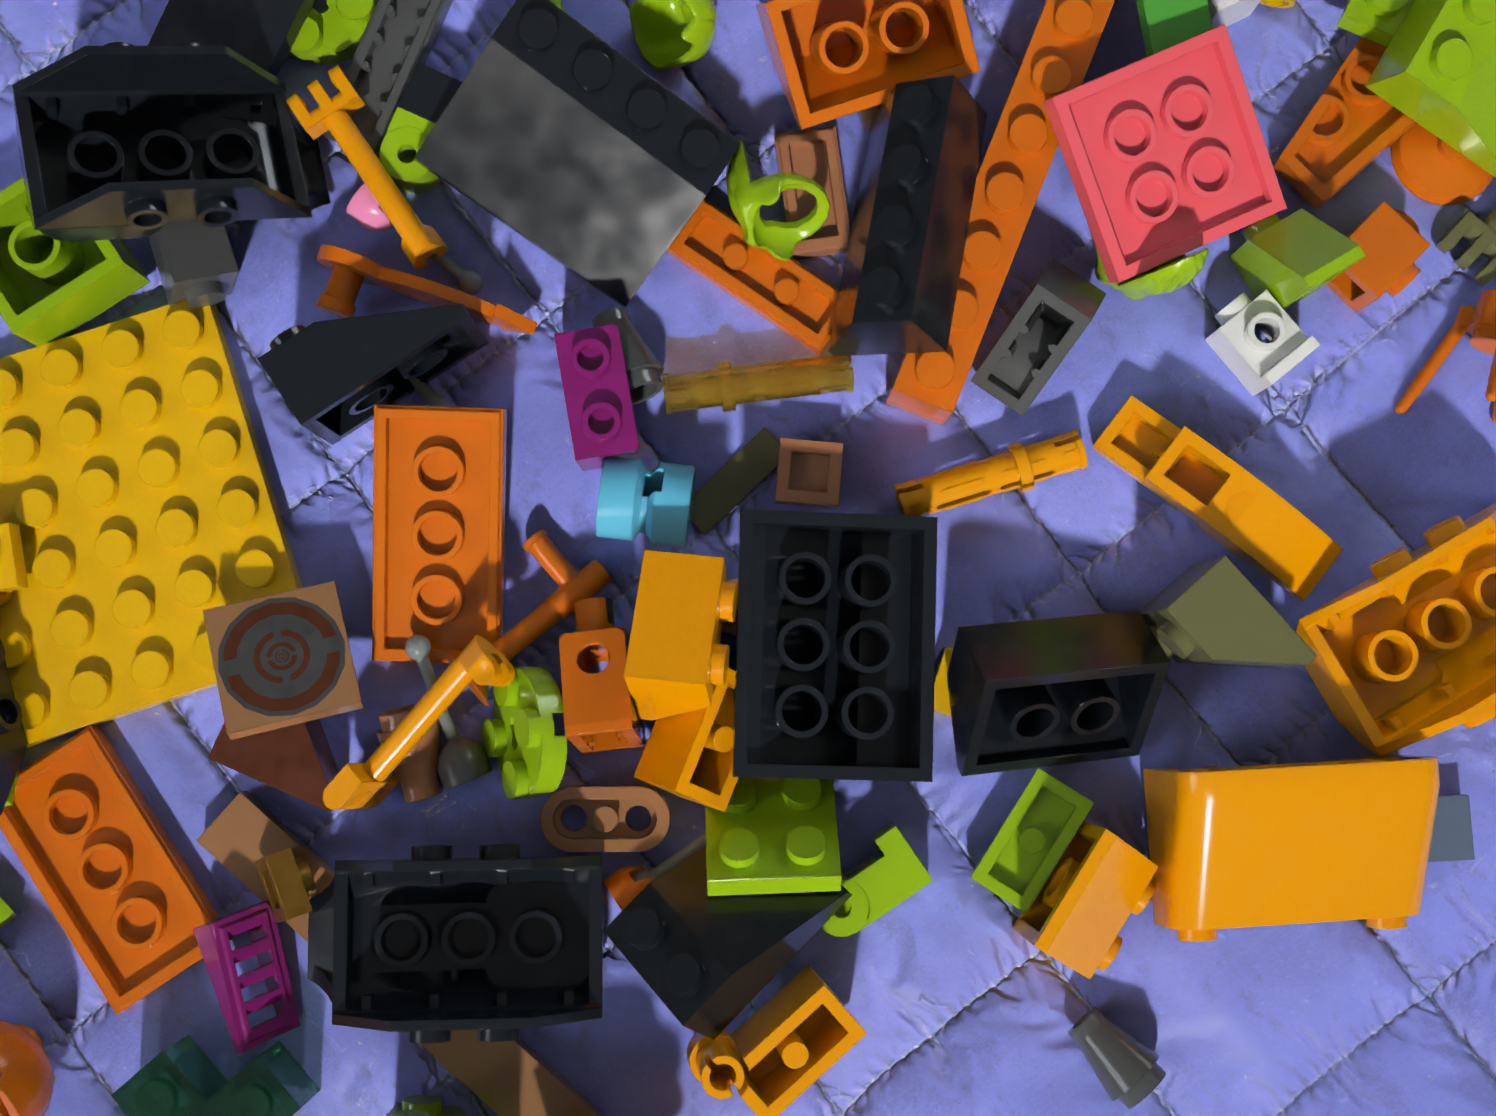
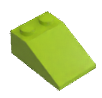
[1365,0,1496,178]

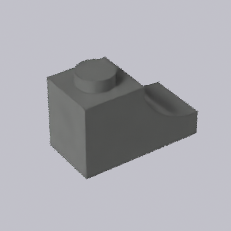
[971,259,1106,416]

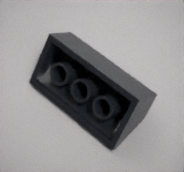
[828,75,987,356]

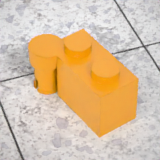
[686,964,867,1116]

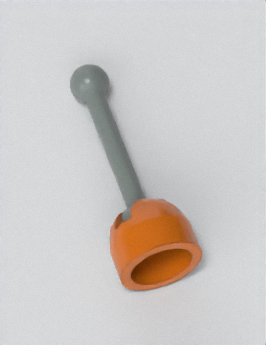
[603,832,706,911]

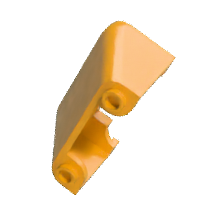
[1143,754,1440,942]

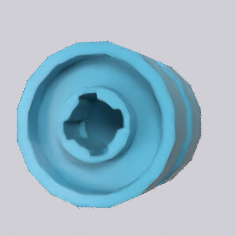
[596,456,696,547]

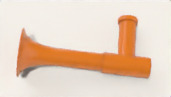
[445,529,612,706]

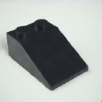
[257,304,489,445]
[603,845,852,1040]

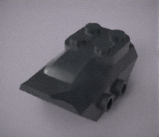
[12,42,331,241]
[307,844,603,1043]

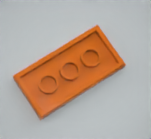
[372,404,507,663]
[0,725,233,1015]

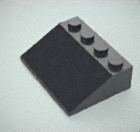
[414,0,741,308]
[732,509,938,782]

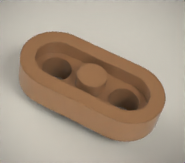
[540,785,671,852]

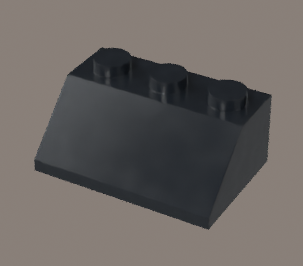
[947,610,1171,776]

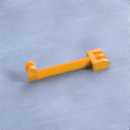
[286,65,449,271]
[323,635,515,810]

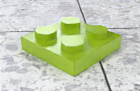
[705,777,842,896]

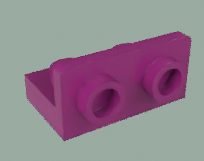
[554,324,639,471]

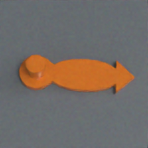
[316,244,537,335]

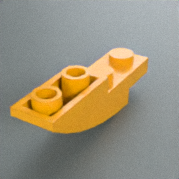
[1093,395,1344,602]

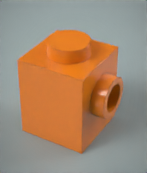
[1326,201,1431,313]

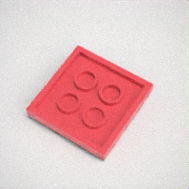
[1043,24,1287,283]

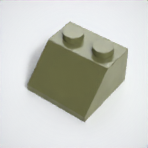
[1139,555,1317,668]

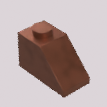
[208,719,339,811]

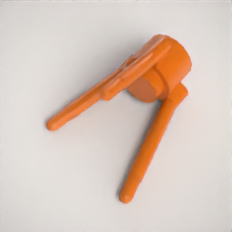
[1394,289,1496,423]

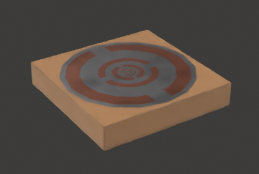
[203,581,364,740]

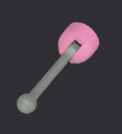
[346,183,483,295]

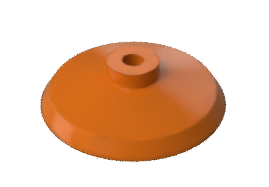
[1390,123,1494,205]

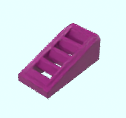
[193,900,300,1054]

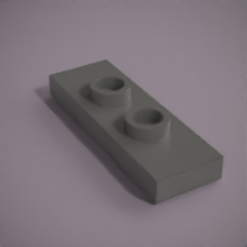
[323,0,453,160]

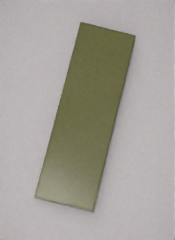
[691,427,779,536]

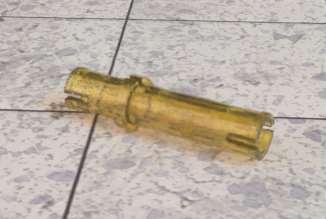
[661,355,854,415]

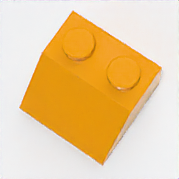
[624,550,738,721]
[1012,821,1159,979]

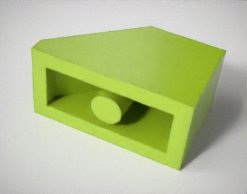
[1230,208,1366,310]

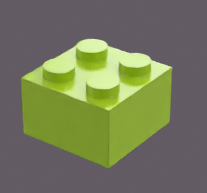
[0,177,151,347]

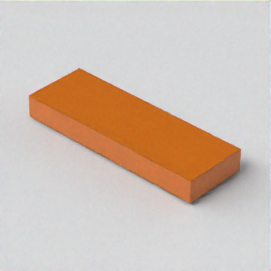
[667,198,839,356]

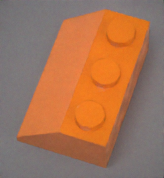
[756,0,980,130]

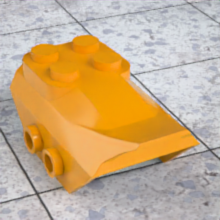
[1296,503,1496,756]

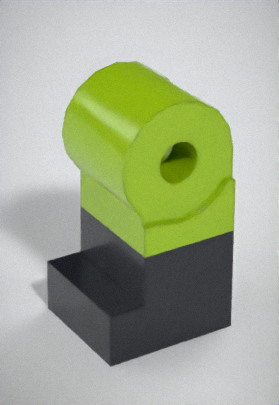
[379,63,462,195]

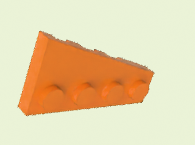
[1273,37,1416,210]

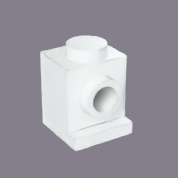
[1205,289,1320,396]

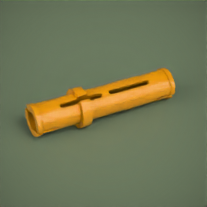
[894,429,1088,517]

